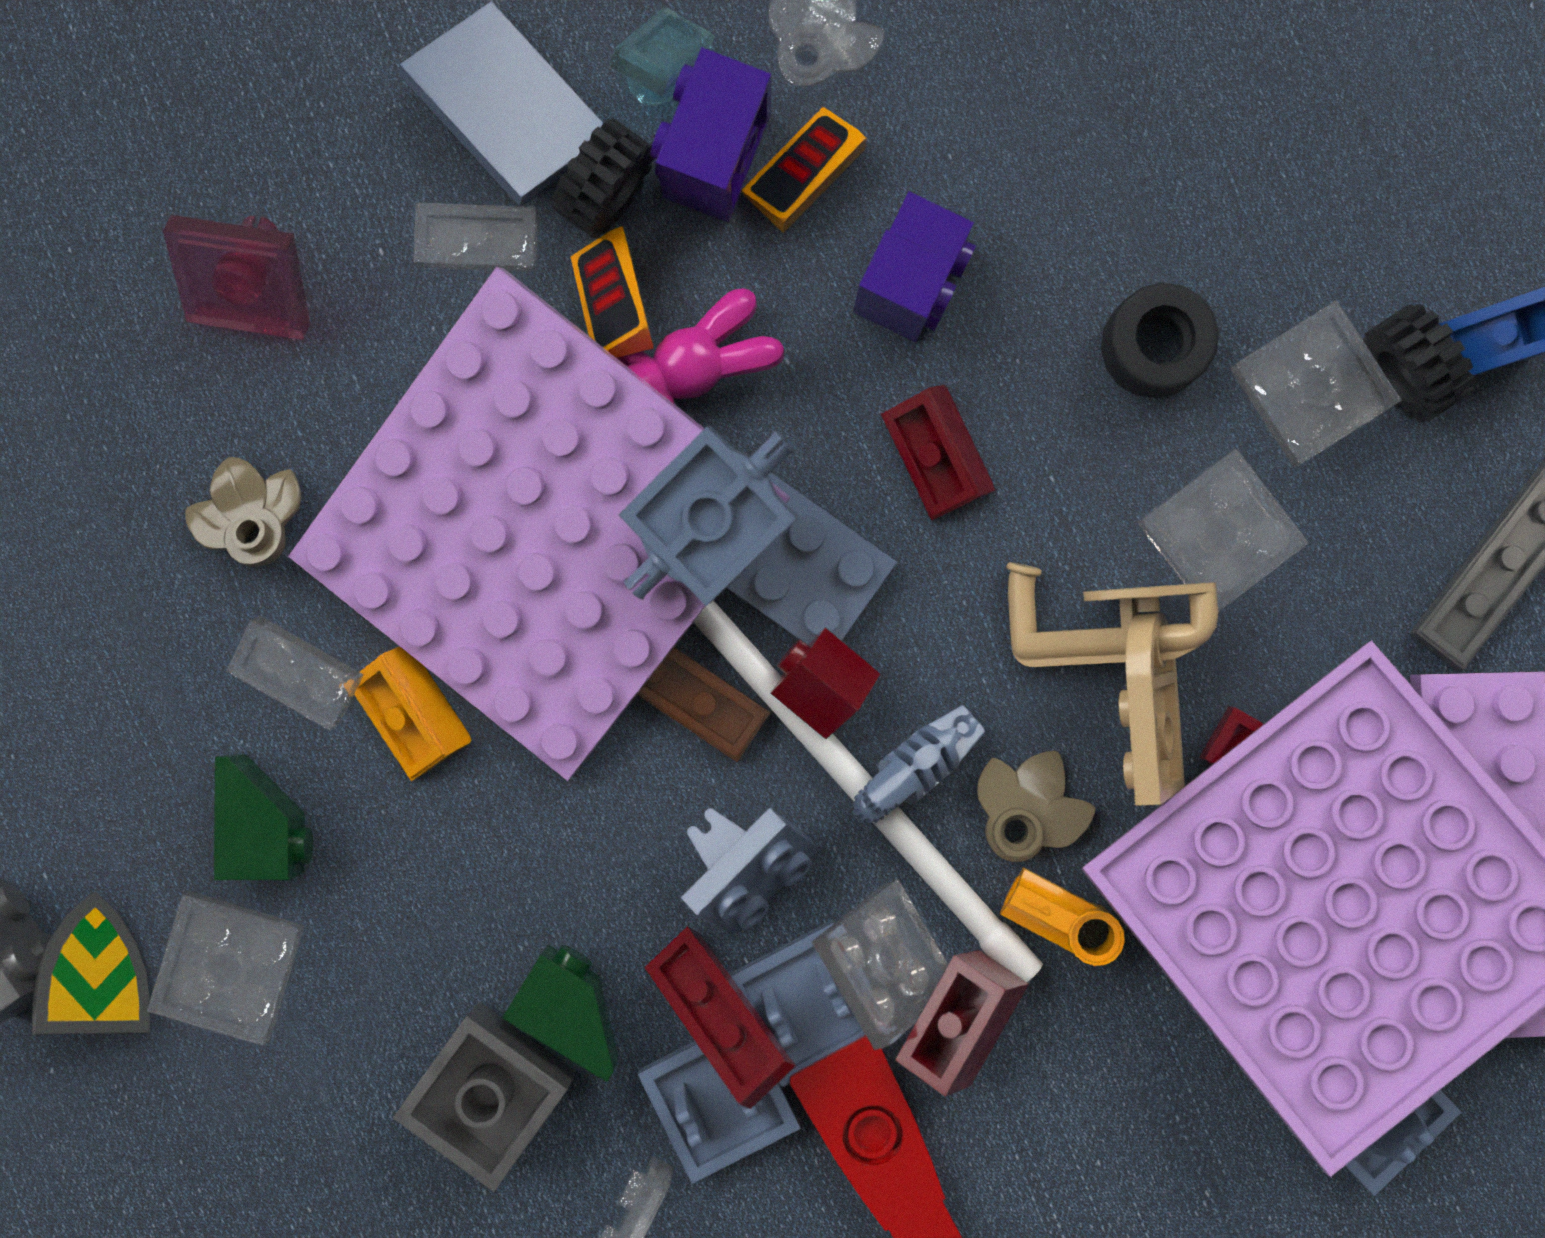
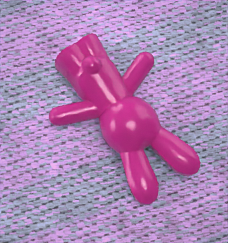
[617,288,784,404]

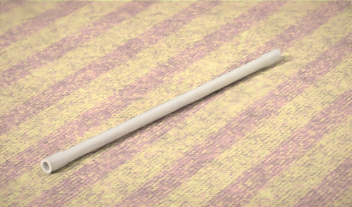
[693,600,1043,982]

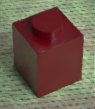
[770,627,880,739]

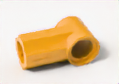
[1000,867,1125,966]

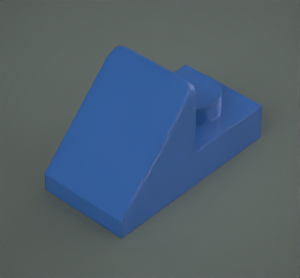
[1439,287,1545,376]

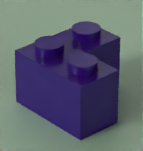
[853,191,976,342]

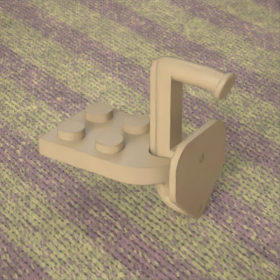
[1006,562,1218,805]

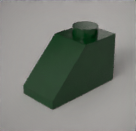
[214,754,313,880]
[502,945,619,1082]

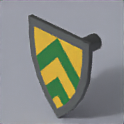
[32,891,150,1035]

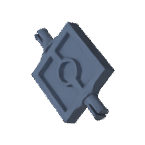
[618,425,799,606]

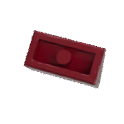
[881,385,995,521]

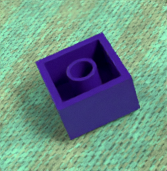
[650,47,771,223]

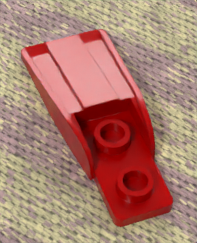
[790,1034,963,1238]

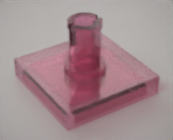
[163,215,310,340]

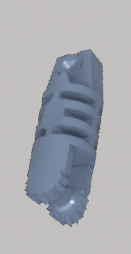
[852,705,986,824]

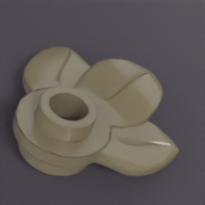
[185,457,301,567]
[977,750,1096,862]

